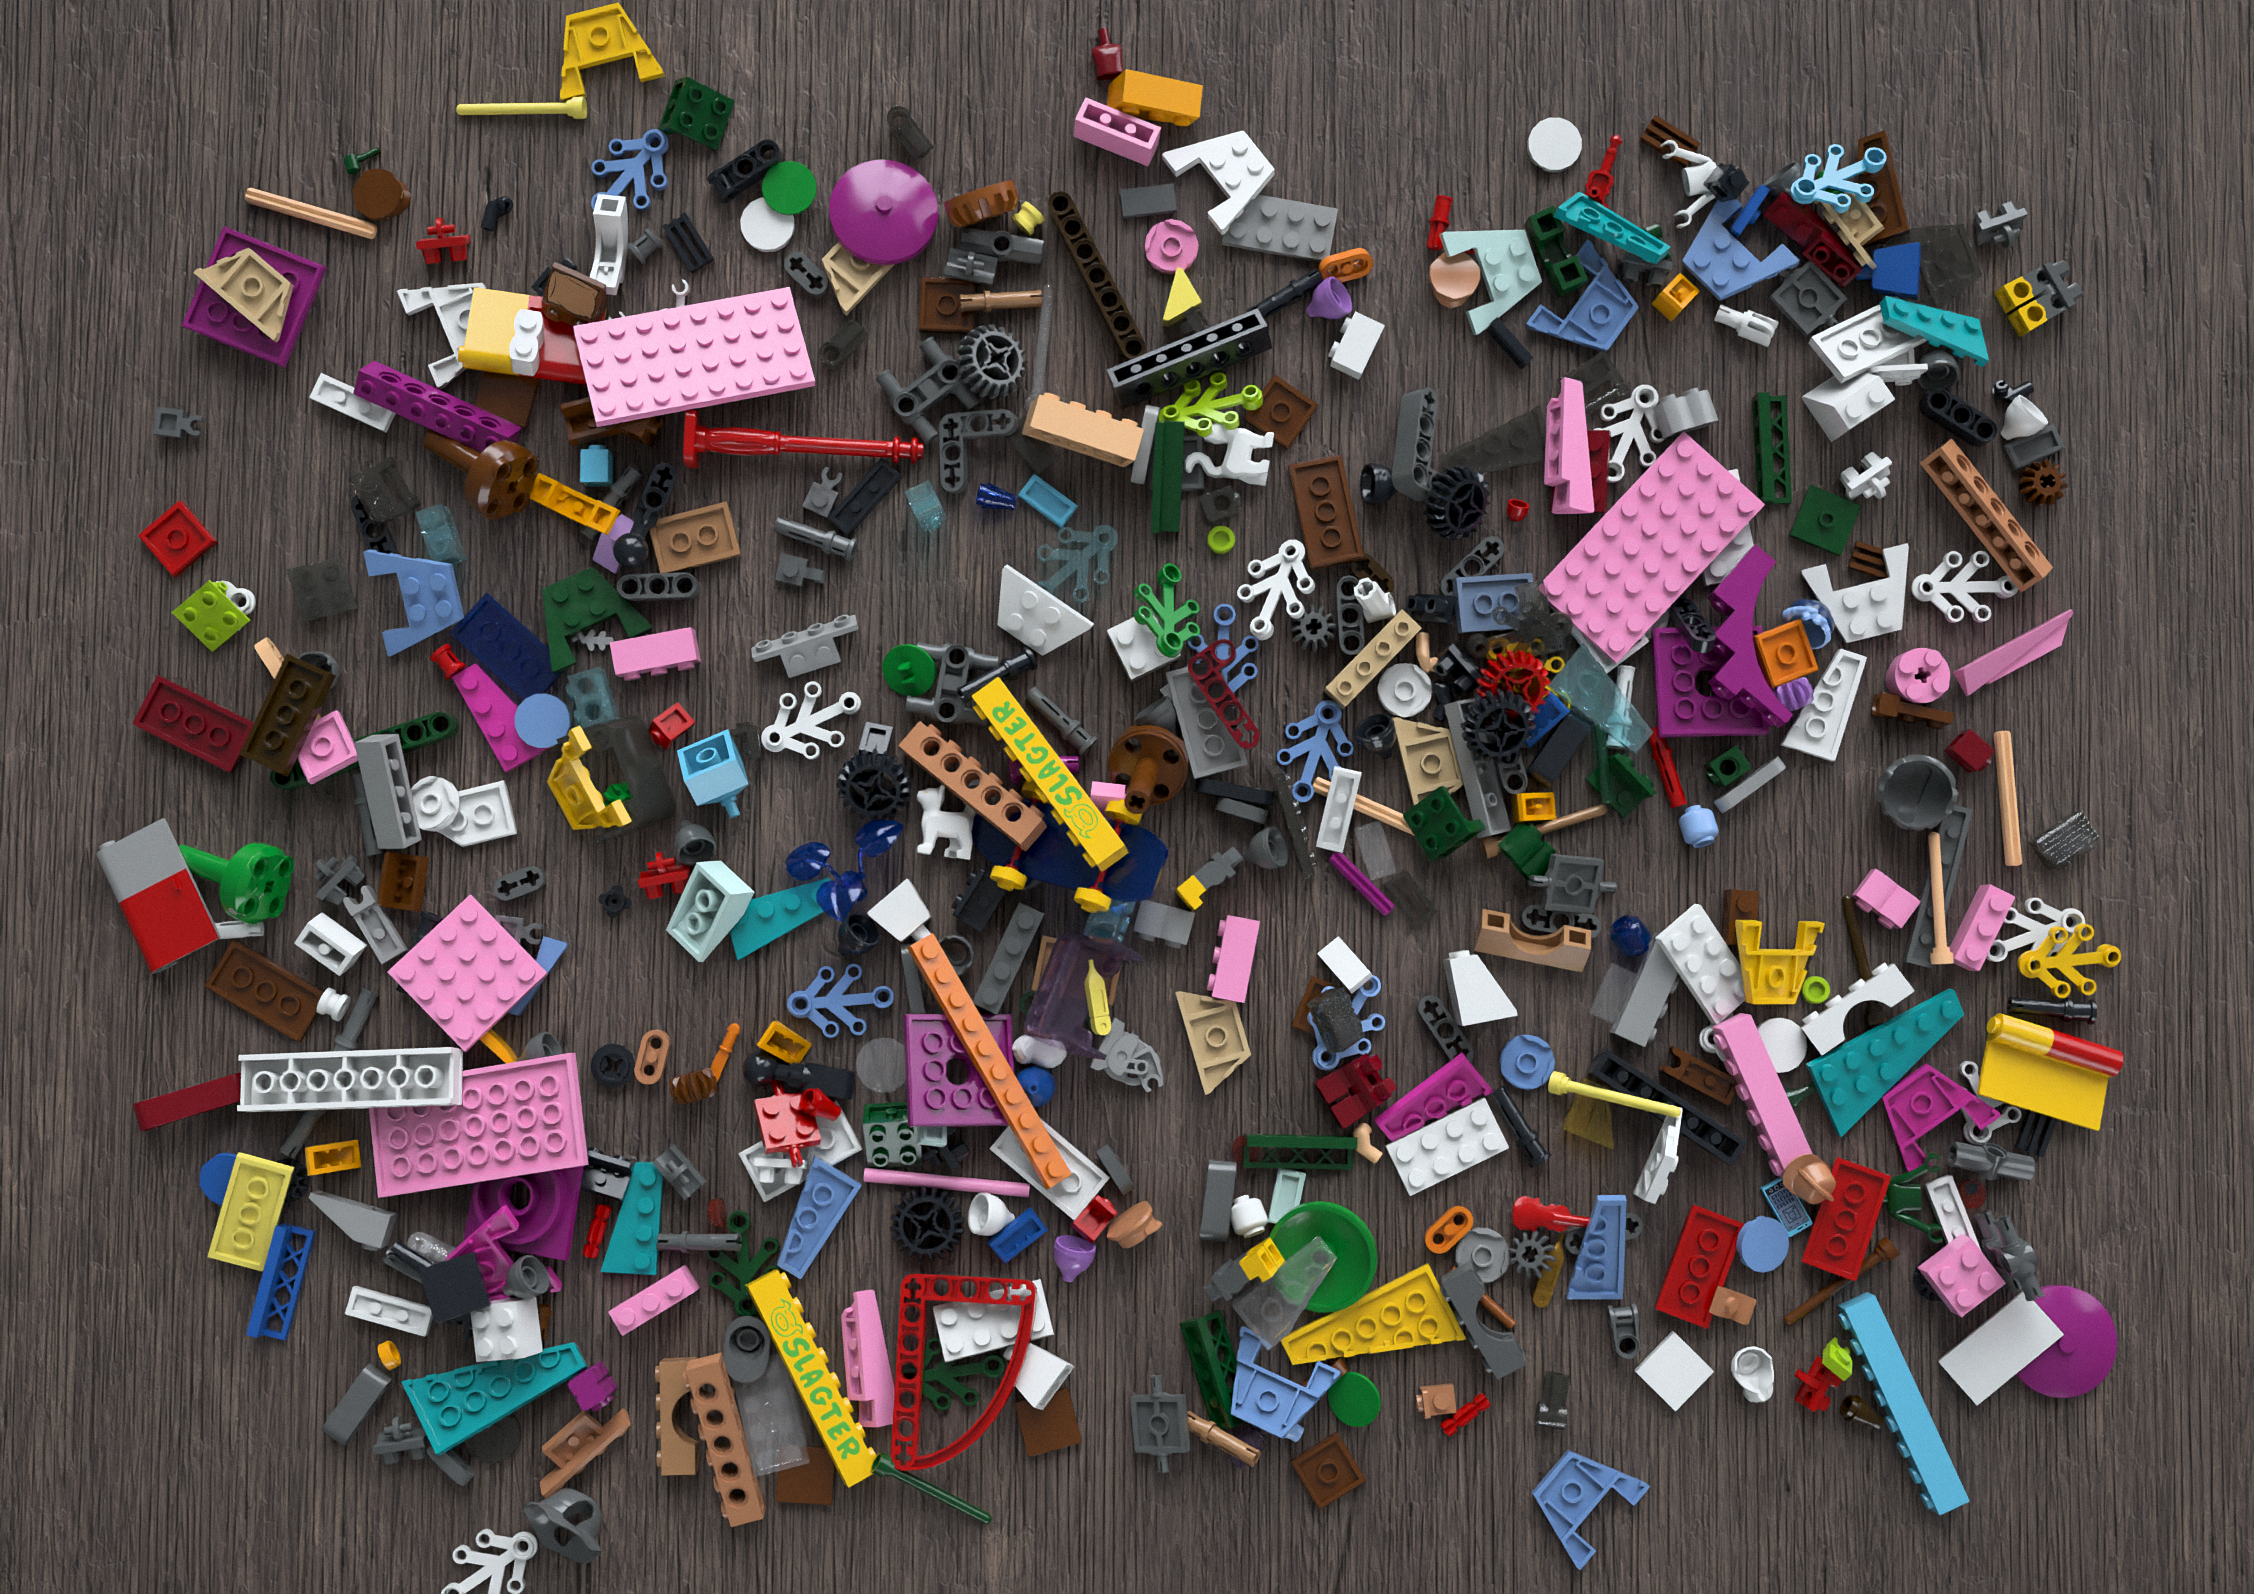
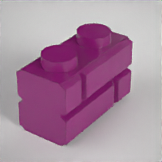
[568,1361,617,1412]

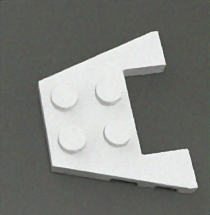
[1162,130,1274,235]
[397,283,486,390]
[1800,543,1909,643]

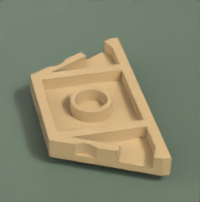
[822,242,895,316]
[193,248,294,343]
[1392,717,1464,806]
[1175,991,1251,1095]

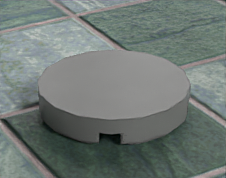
[1455,1227,1510,1283]

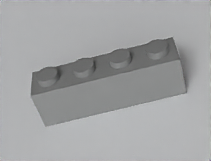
[354,734,422,849]
[1610,932,1679,1047]

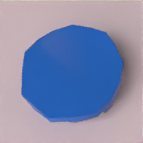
[199,1153,237,1206]

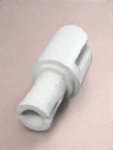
[1714,304,1779,347]

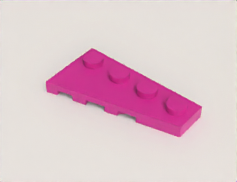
[452,663,555,772]
[1374,1053,1494,1142]

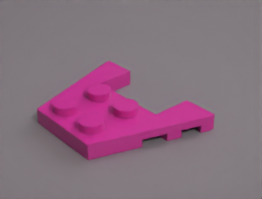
[1882,1063,2001,1172]
[446,1205,562,1301]

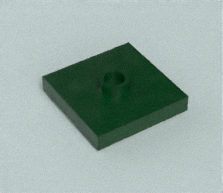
[1788,485,1861,557]

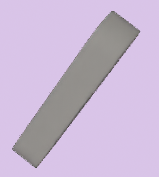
[1131,405,1160,485]
[1714,756,1786,813]

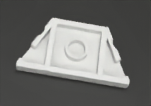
[997,565,1094,656]
[1633,1105,1682,1204]

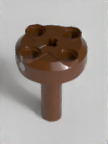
[423,429,539,520]
[1108,725,1189,814]

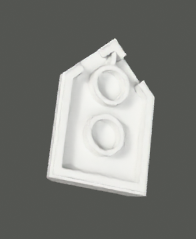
[437,780,517,847]

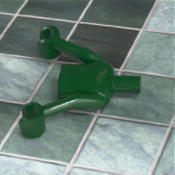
[1883,1153,1942,1243]

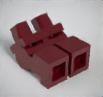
[1312,1053,1397,1129]

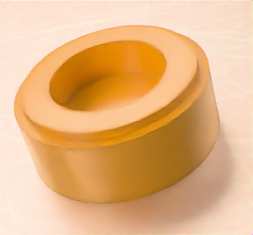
[378,1340,401,1370]

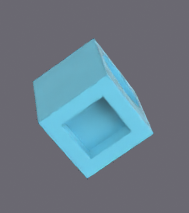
[580,445,613,487]

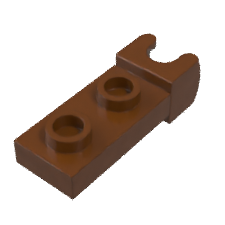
[1871,692,1955,729]
[1659,1046,1738,1106]

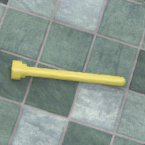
[456,97,587,119]
[1548,1071,1681,1118]

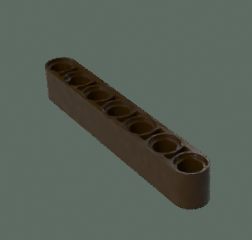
[1048,191,1146,362]

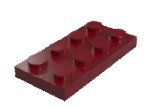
[132,675,254,773]

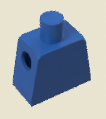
[1856,242,1921,300]

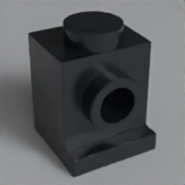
[1703,163,1750,202]

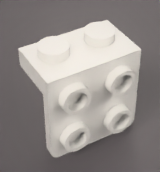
[1866,348,1928,386]

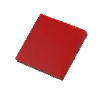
[138,500,218,578]

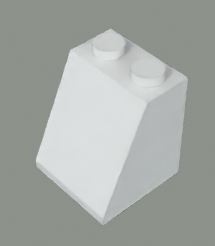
[1801,372,1895,442]
[1443,950,1518,1026]

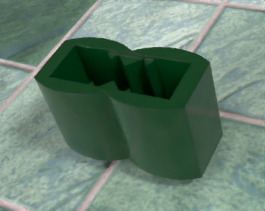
[1497,822,1556,881]

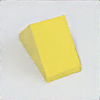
[1162,267,1202,327]

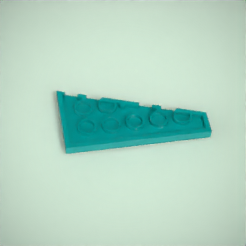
[1806,988,1965,1137]
[401,1342,588,1456]

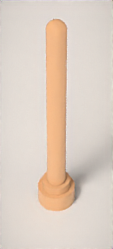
[1928,832,1954,965]

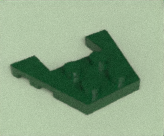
[542,566,652,674]

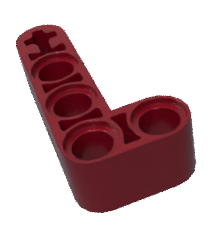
[1188,639,1260,750]
[132,1072,241,1132]

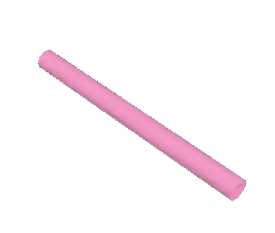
[864,1168,1030,1198]

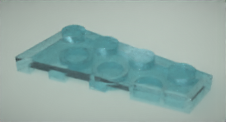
[1548,643,1653,755]

